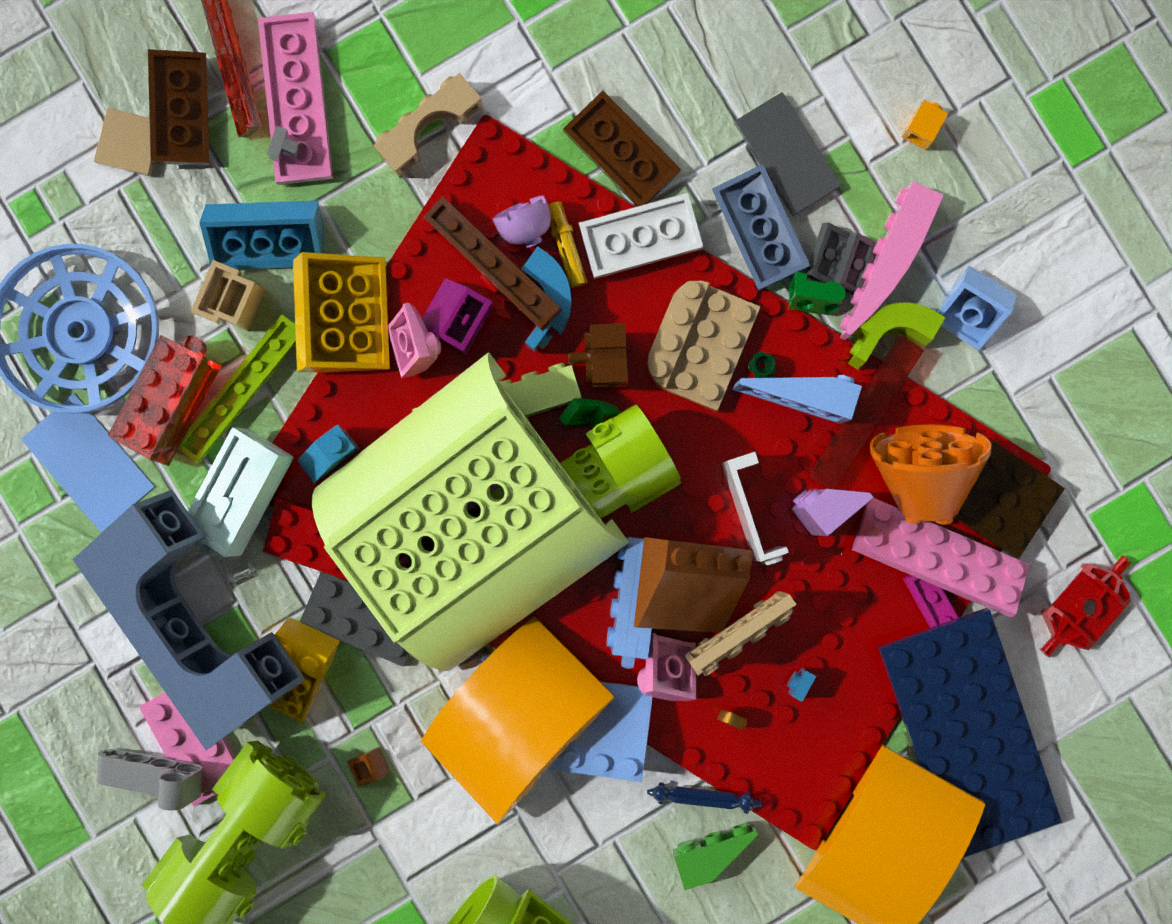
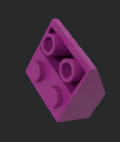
[422,278,494,356]

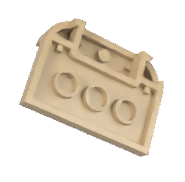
[647,281,760,412]
[685,591,796,676]

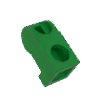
[789,272,846,314]

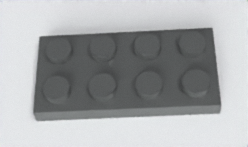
[300,572,410,667]

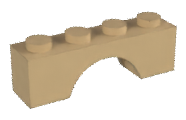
[373,73,483,178]

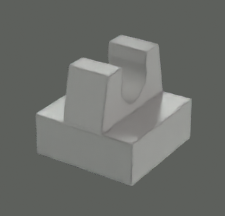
[267,126,299,162]

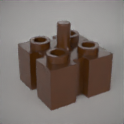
[568,323,628,389]

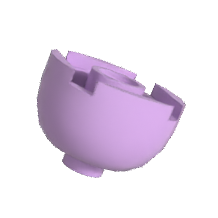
[492,195,551,248]

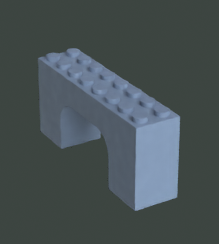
[72,490,305,750]

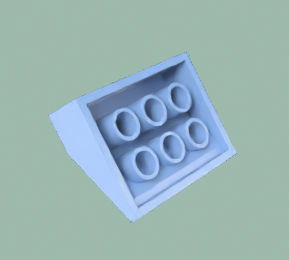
[547,681,652,782]

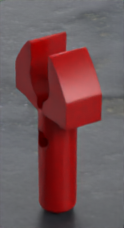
[480,275,522,321]

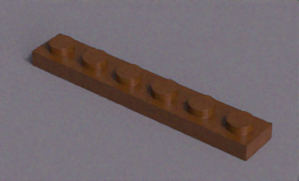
[424,196,562,331]

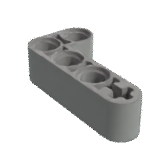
[97,749,202,811]

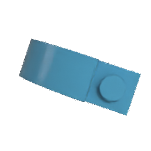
[521,247,571,352]

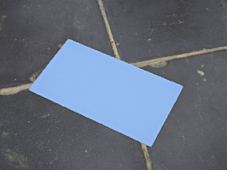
[21,394,154,533]

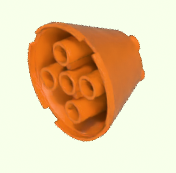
[870,425,991,524]

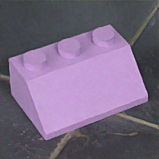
[791,489,874,536]

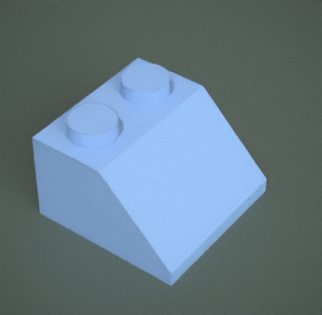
[937,265,1017,351]

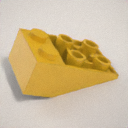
[269,617,340,723]

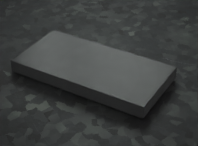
[734,92,842,216]

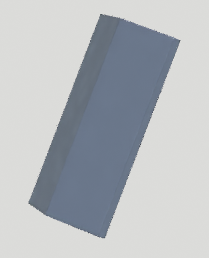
[712,164,810,291]

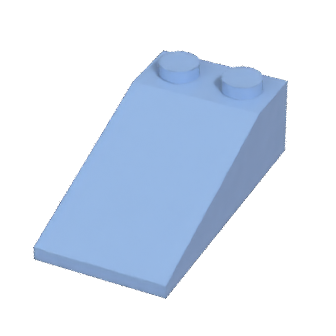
[733,375,862,424]

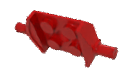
[1040,556,1132,658]

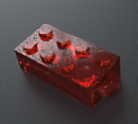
[107,335,222,466]

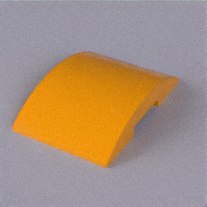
[421,616,615,824]
[795,745,985,924]

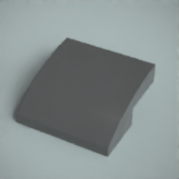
[806,222,877,294]

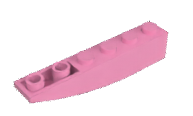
[839,181,944,340]

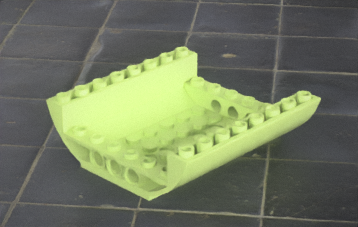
[312,353,629,671]

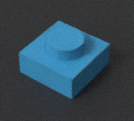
[787,668,816,701]

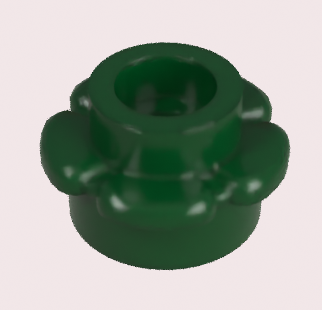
[748,352,776,378]

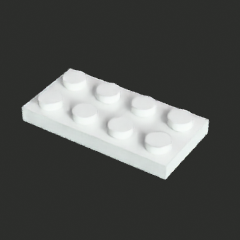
[579,193,703,279]

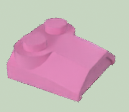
[388,303,441,378]
[637,633,696,701]

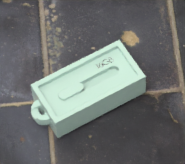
[188,427,294,557]

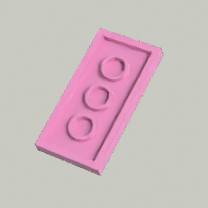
[139,692,236,807]

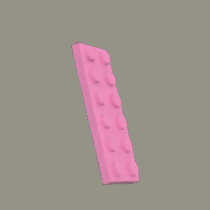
[258,12,333,185]
[852,498,1029,618]

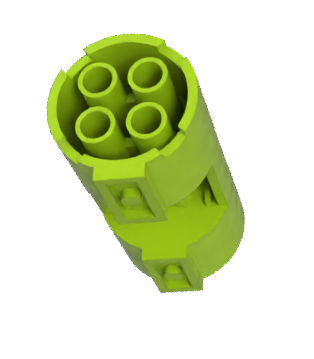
[490,404,681,519]
[141,741,325,924]

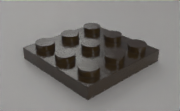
[953,441,1065,559]

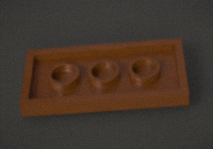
[148,49,209,166]
[563,91,681,207]

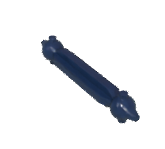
[647,782,762,814]

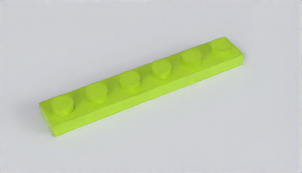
[175,314,296,464]

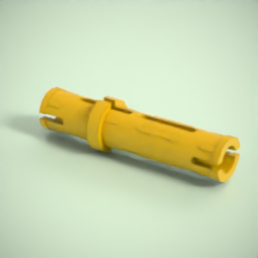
[549,202,588,288]

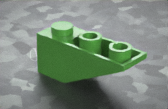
[673,823,758,890]

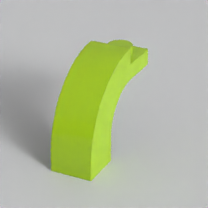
[848,303,946,370]

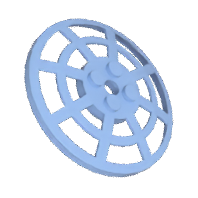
[0,244,159,414]

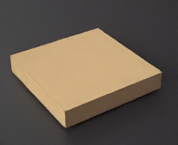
[94,108,154,177]

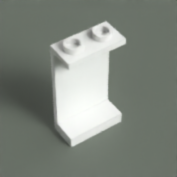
[721,452,789,565]

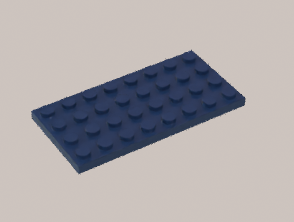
[878,608,1062,858]

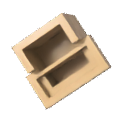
[190,260,266,331]

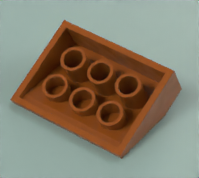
[634,537,753,632]

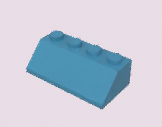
[199,200,323,270]

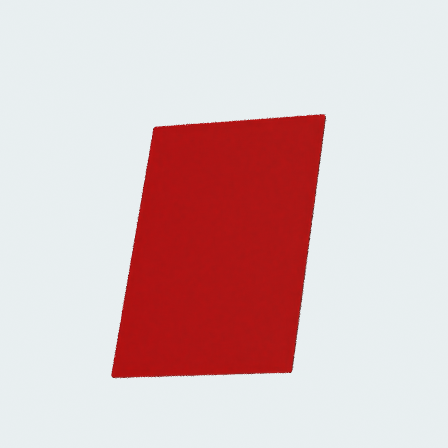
[269,115,1051,850]

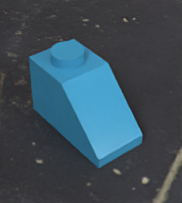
[297,425,360,483]

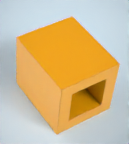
[901,100,948,150]

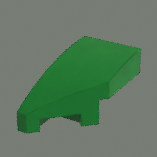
[560,398,621,429]

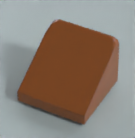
[347,747,390,787]

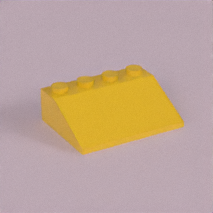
[293,252,390,373]

